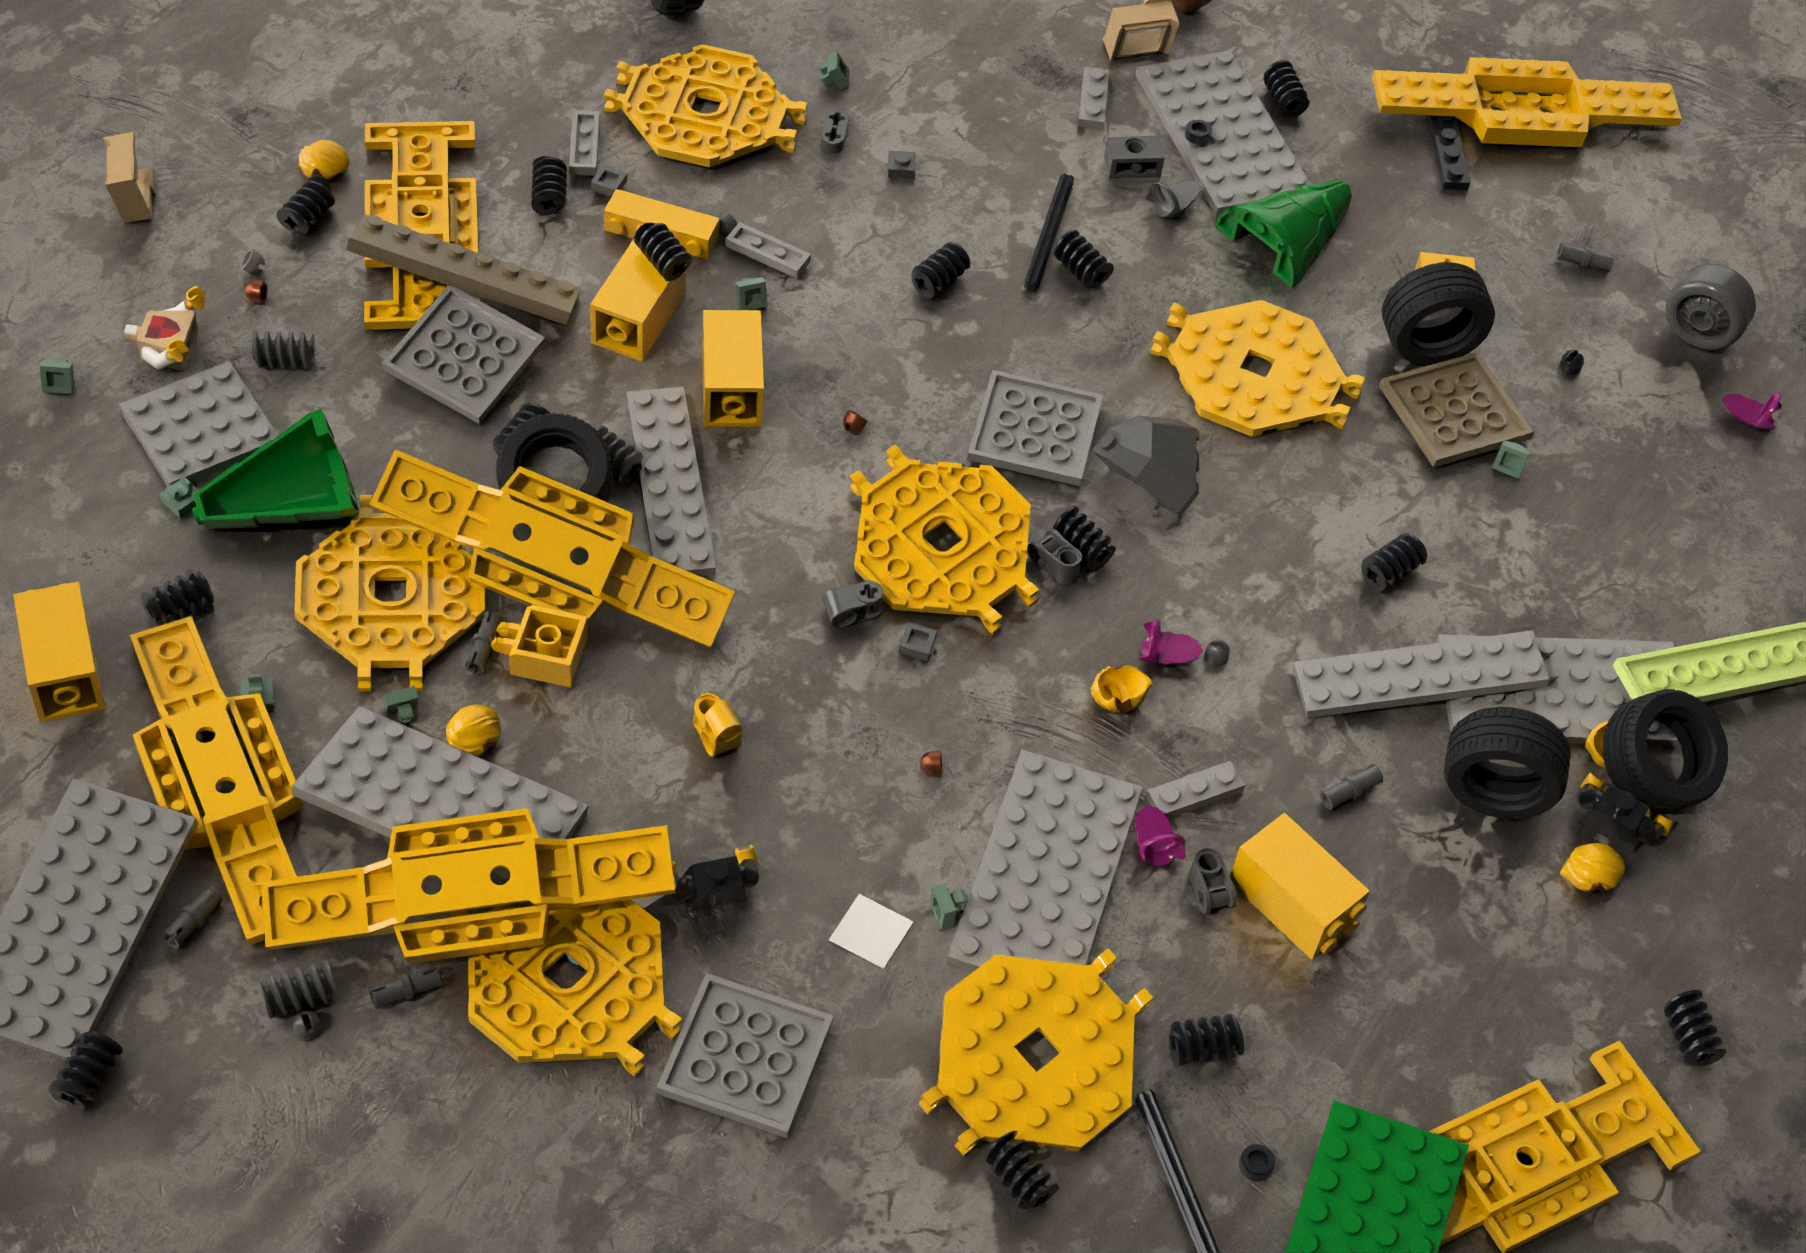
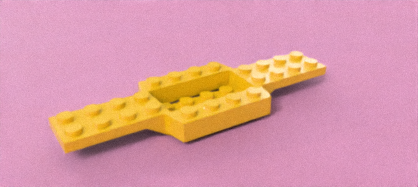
[1372,57,1682,147]
[369,449,735,649]
[129,616,303,946]
[261,808,676,964]

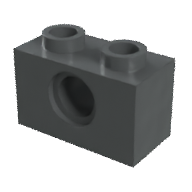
[1104,136,1165,179]

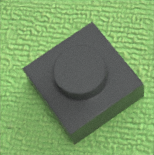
[888,151,915,178]
[591,165,627,197]
[898,623,937,661]

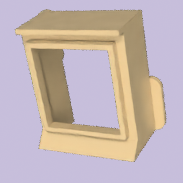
[1103,0,1179,61]
[103,132,156,224]

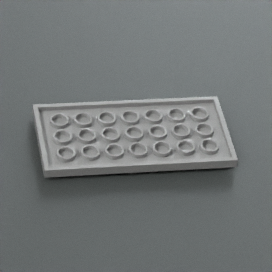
[1135,50,1311,216]
[1435,634,1681,747]
[291,706,588,885]
[946,749,1142,972]
[0,778,198,1061]

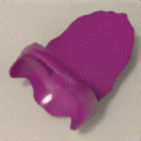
[1723,392,1782,430]
[1139,619,1203,665]
[1135,805,1186,867]

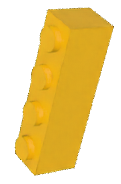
[604,189,720,260]

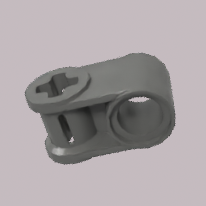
[1027,529,1082,585]
[822,581,883,628]
[1189,848,1237,914]

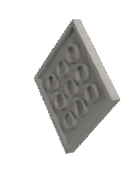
[382,285,545,424]
[119,361,278,486]
[967,370,1103,486]
[656,973,834,1138]

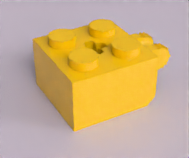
[491,605,588,688]

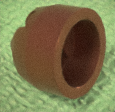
[244,280,268,304]
[843,409,868,434]
[920,750,943,776]

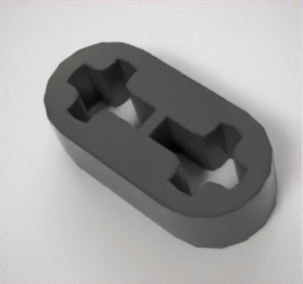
[820,110,849,154]

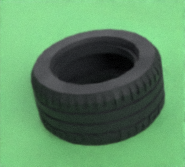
[1381,262,1495,365]
[496,413,613,527]
[1603,689,1728,813]
[1444,707,1571,819]

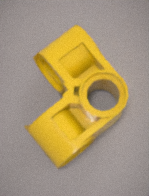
[693,693,743,757]

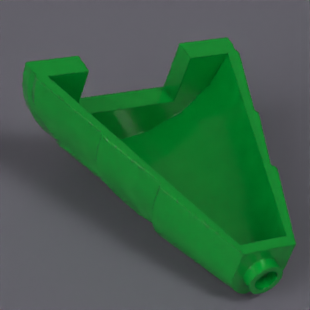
[1214,179,1352,288]
[192,409,359,529]

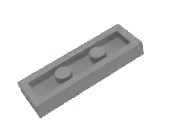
[1077,67,1110,130]
[569,110,600,175]
[725,222,811,279]
[1145,761,1245,819]

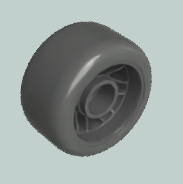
[1666,264,1756,350]

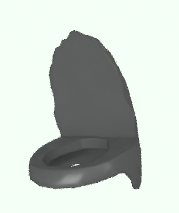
[1146,180,1201,218]

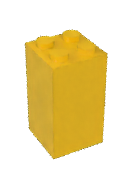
[590,239,686,362]
[702,310,764,427]
[13,581,105,722]
[1230,812,1370,960]

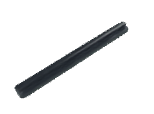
[1024,173,1074,291]
[1136,1090,1220,1253]

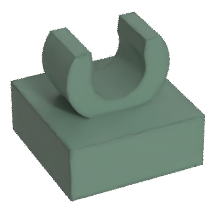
[820,51,849,89]
[736,277,768,310]
[40,359,75,394]
[1492,440,1531,479]
[159,476,199,518]
[240,674,274,711]
[383,686,419,725]
[930,883,968,931]

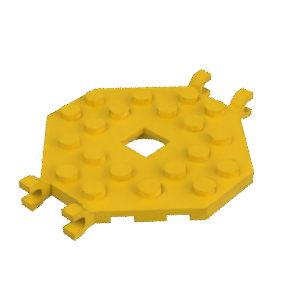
[604,44,808,167]
[1150,300,1365,437]
[849,445,1039,635]
[294,495,485,692]
[451,899,682,1077]
[919,948,1154,1156]

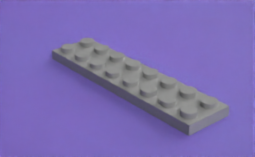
[626,387,716,576]
[1293,630,1549,718]

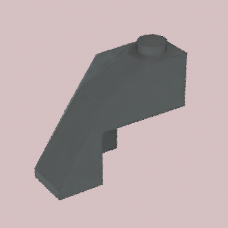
[1092,416,1200,516]

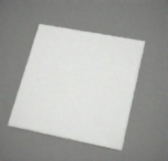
[829,894,913,969]

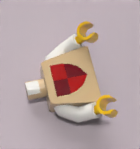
[124,286,206,371]

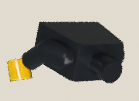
[1579,772,1674,853]
[672,845,759,913]

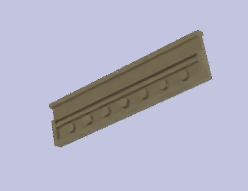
[347,214,581,325]

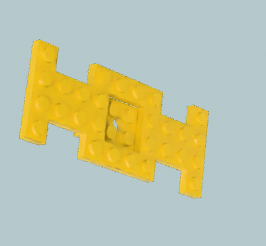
[364,121,480,330]
[1428,1041,1701,1253]

